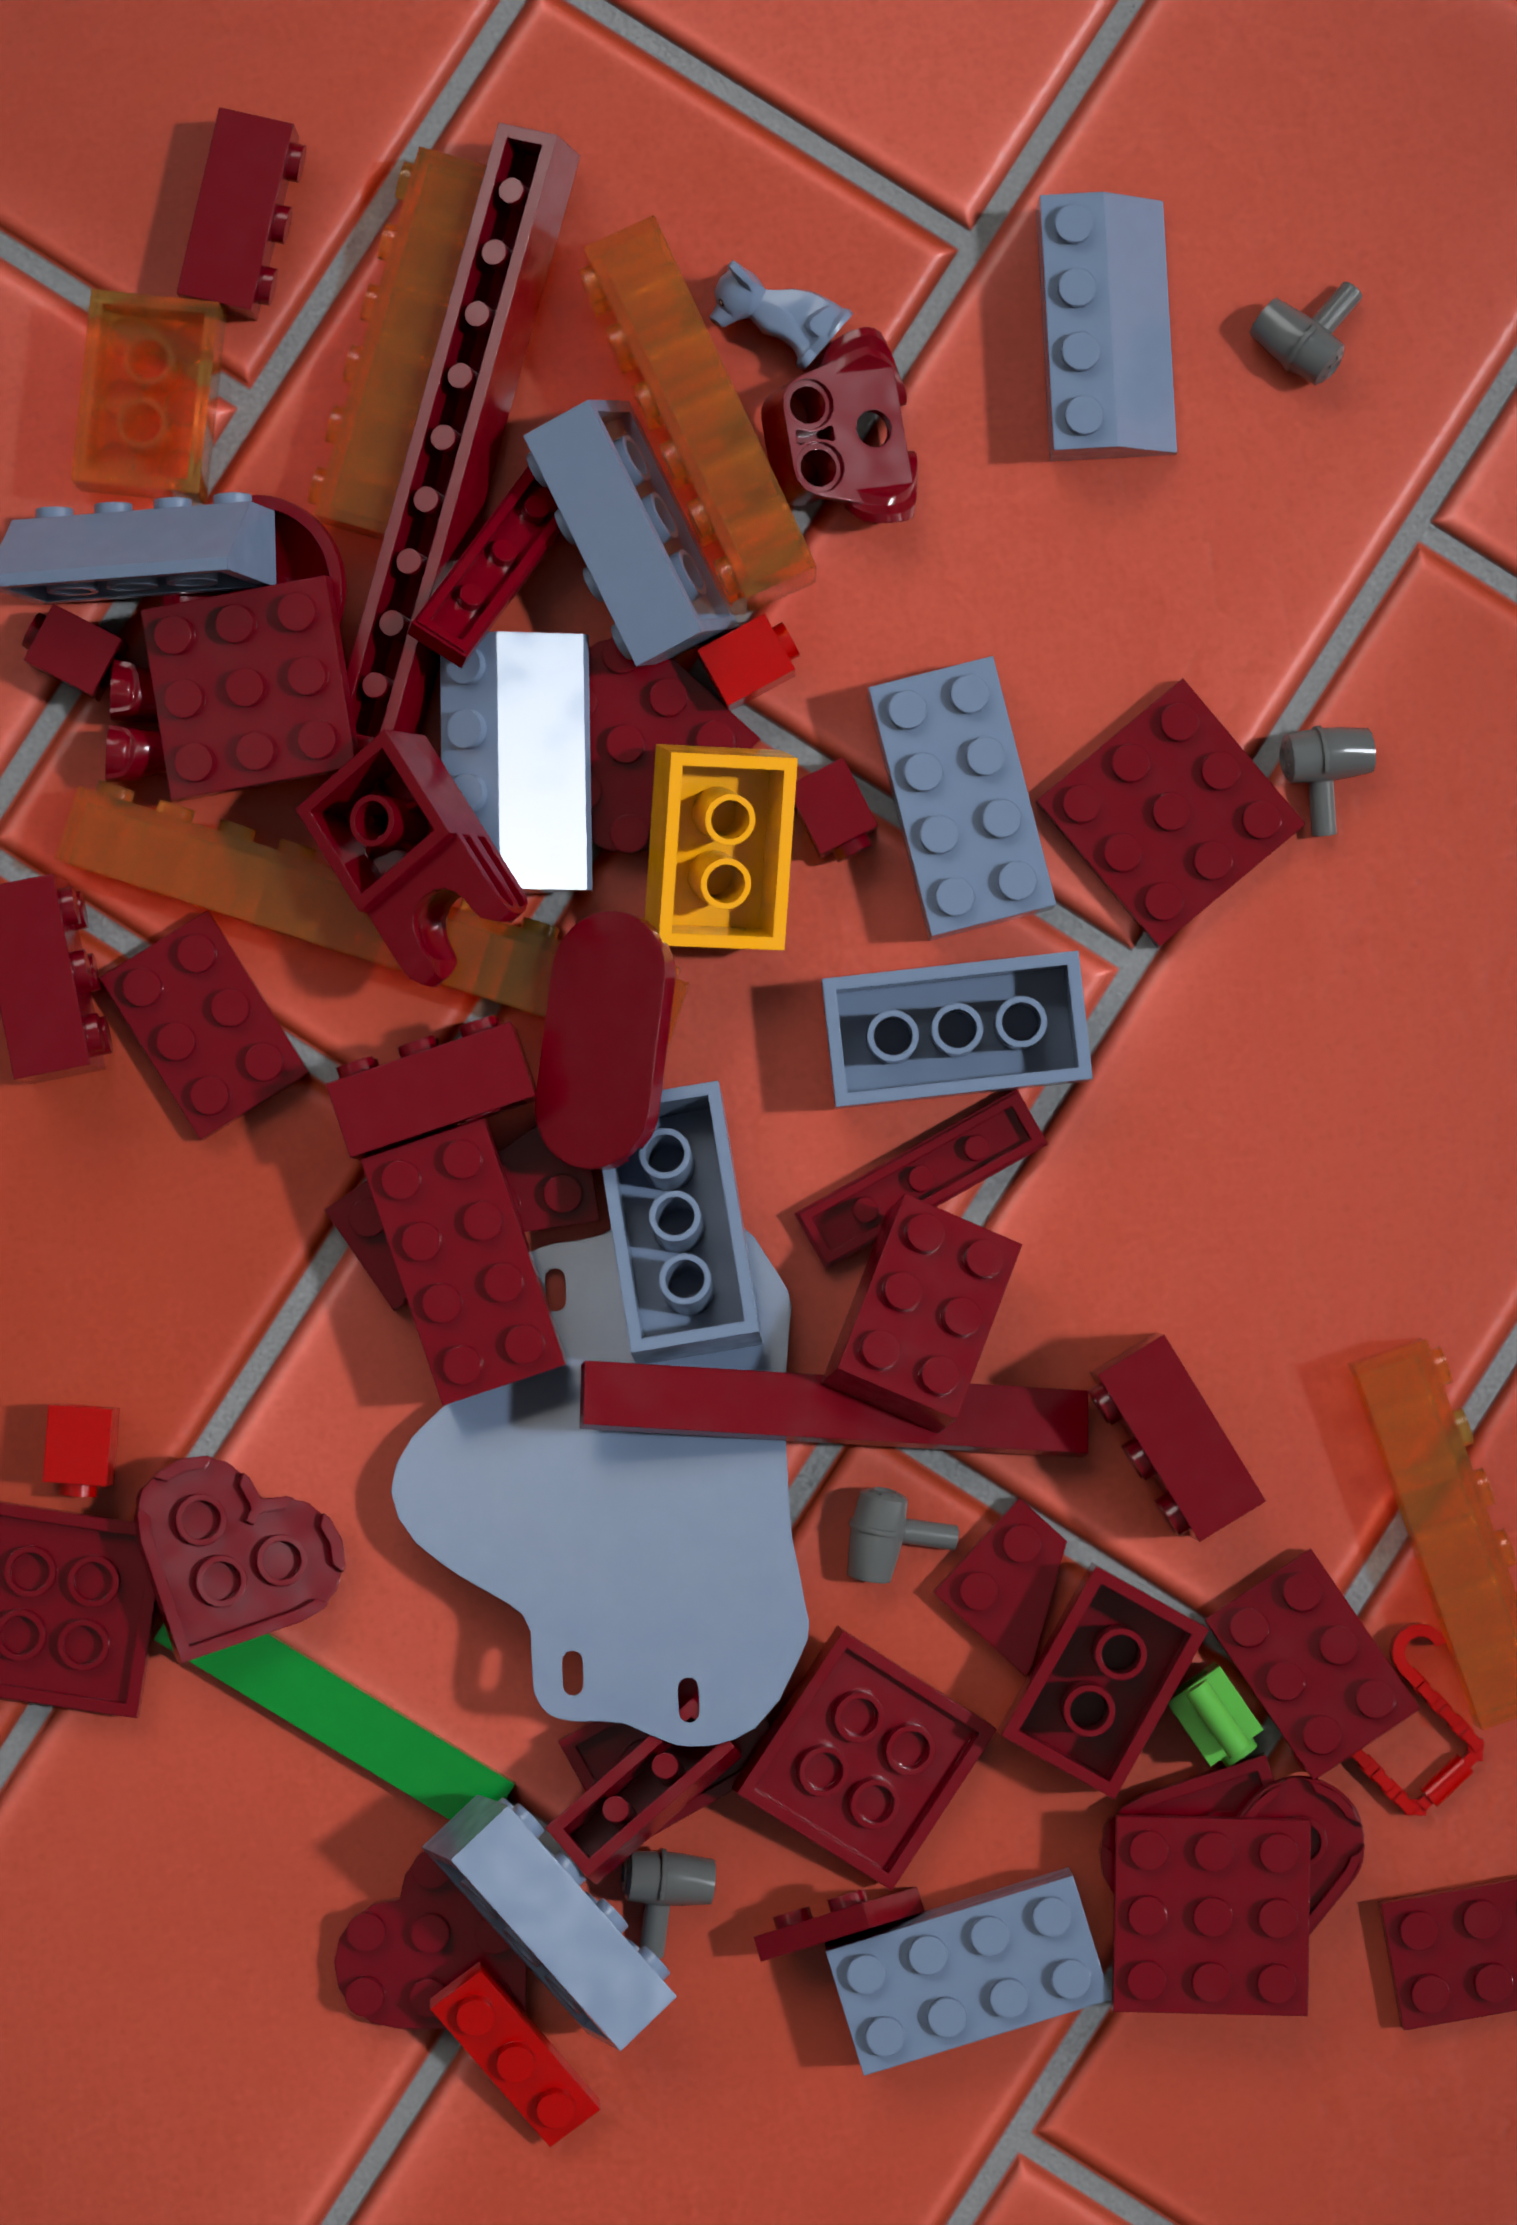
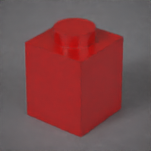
[697,613,800,711]
[42,1403,120,1497]

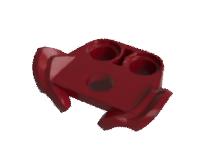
[761,327,918,523]

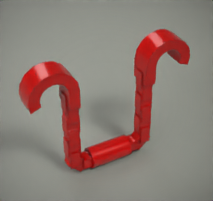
[1291,1622,1485,1816]

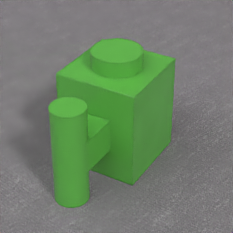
[1168,1662,1263,1767]

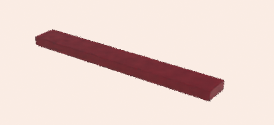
[579,1360,1088,1458]

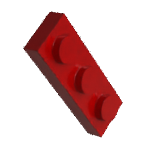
[430,1961,601,2147]

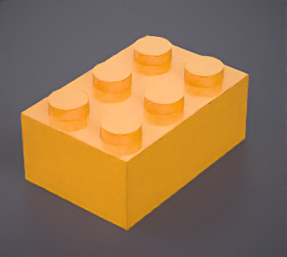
[645,744,798,951]

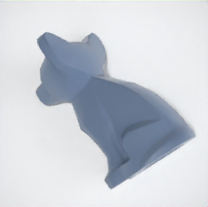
[709,260,853,371]

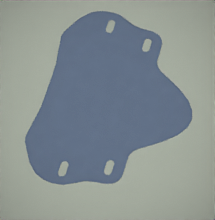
[391,1228,809,1747]

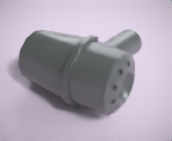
[1249,282,1362,386]
[1279,725,1376,836]
[847,1487,959,1584]
[621,1848,716,1958]

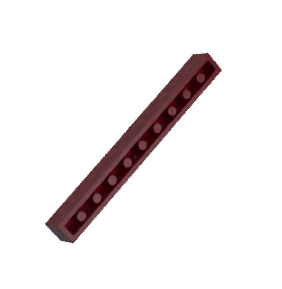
[347,123,580,751]

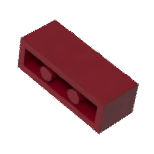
[176,107,306,321]
[545,1698,742,1885]

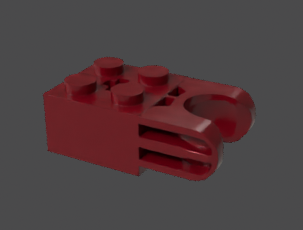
[295,729,528,987]

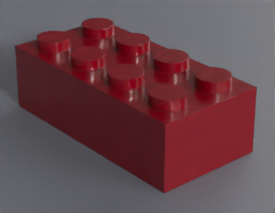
[361,1118,568,1406]

